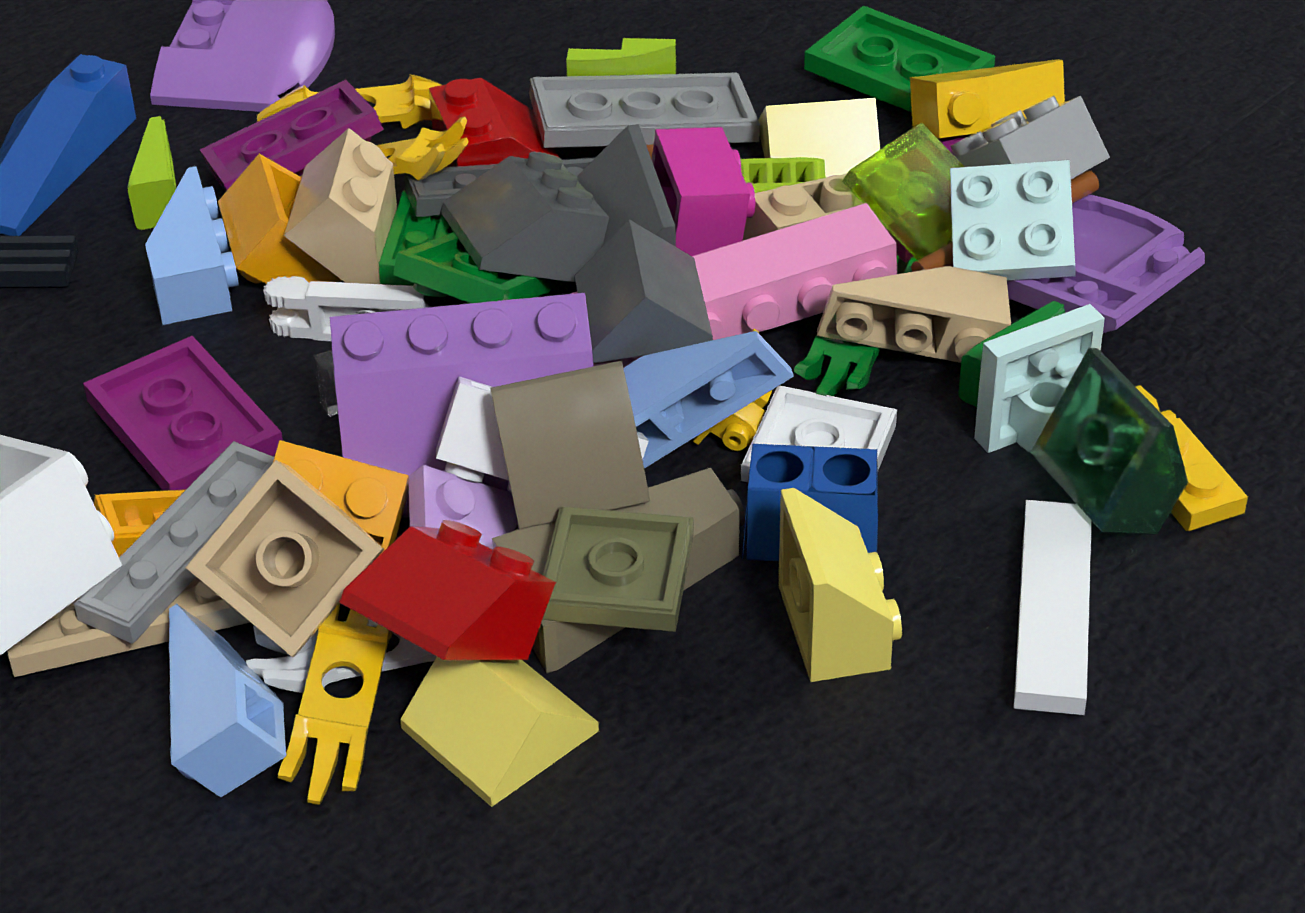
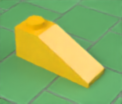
[910,59,1065,138]

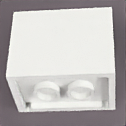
[0,435,122,655]

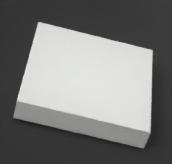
[741,386,897,482]

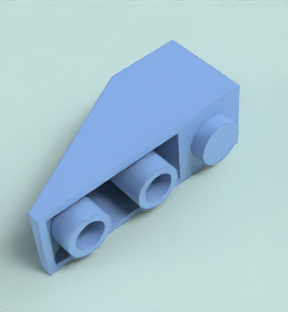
[145,166,239,325]
[169,604,286,797]

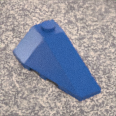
[0,54,136,236]

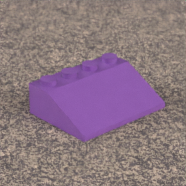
[329,293,594,518]

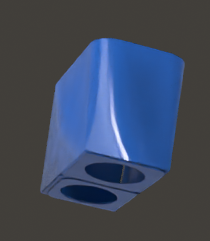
[742,444,878,561]

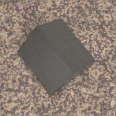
[575,219,713,363]

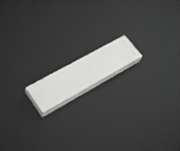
[1014,500,1092,715]

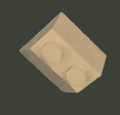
[284,128,397,284]
[185,460,384,657]

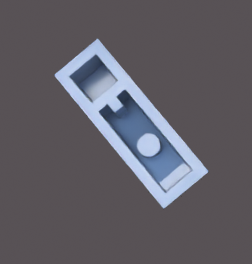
[623,331,794,468]

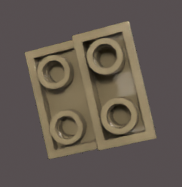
[490,361,650,529]

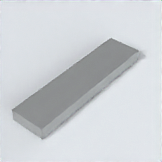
[74,441,274,644]

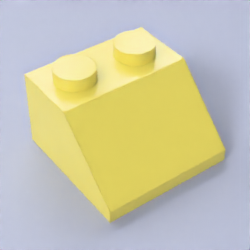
[779,488,902,682]

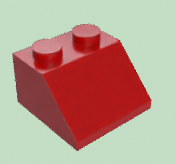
[429,78,559,167]
[339,520,556,660]

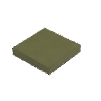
[542,506,694,632]

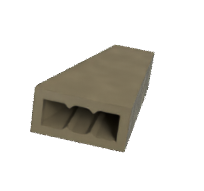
[492,468,745,674]

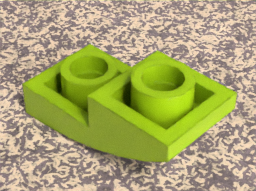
[566,38,676,76]

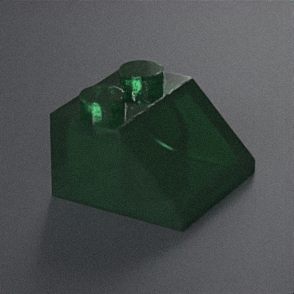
[1030,348,1188,534]

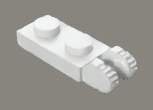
[263,276,430,341]

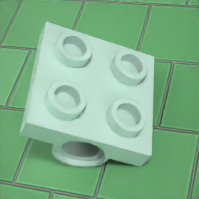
[950,160,1076,281]
[974,304,1105,456]

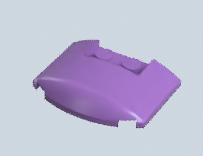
[150,0,335,112]
[928,195,1205,333]

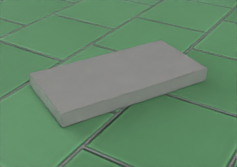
[529,73,760,148]

